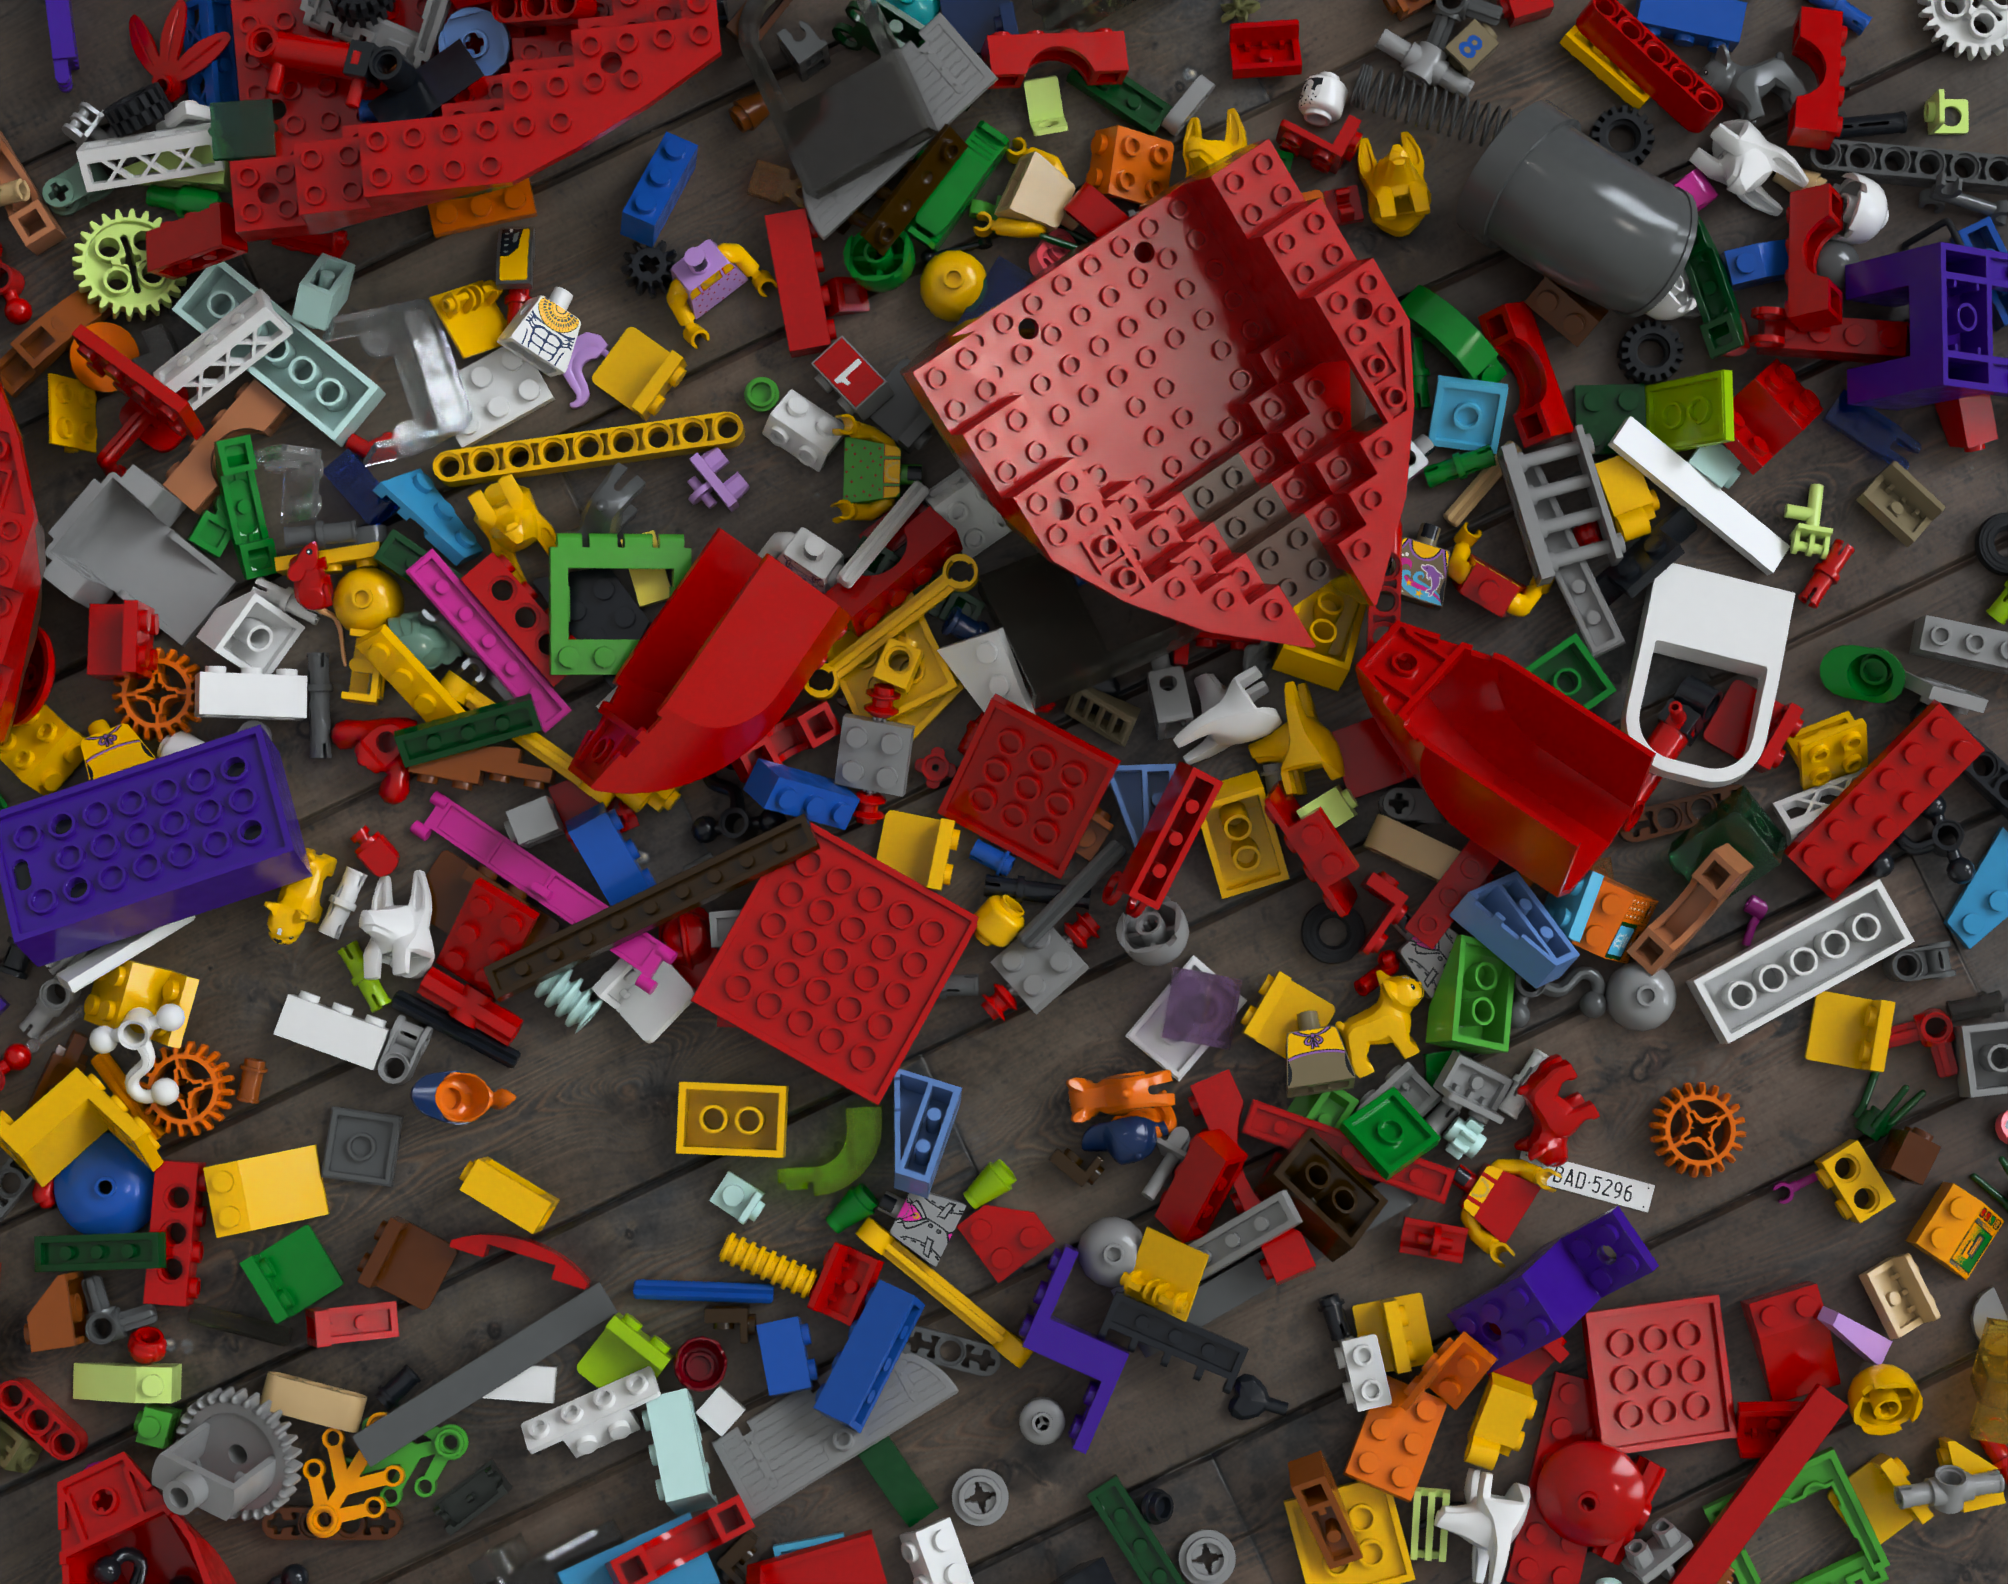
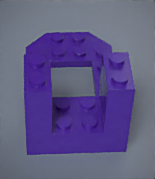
[1845,242,2008,411]

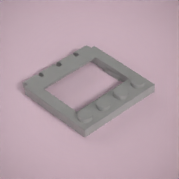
[299,0,452,70]

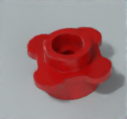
[915,747,956,789]

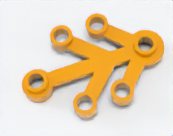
[303,1412,406,1538]

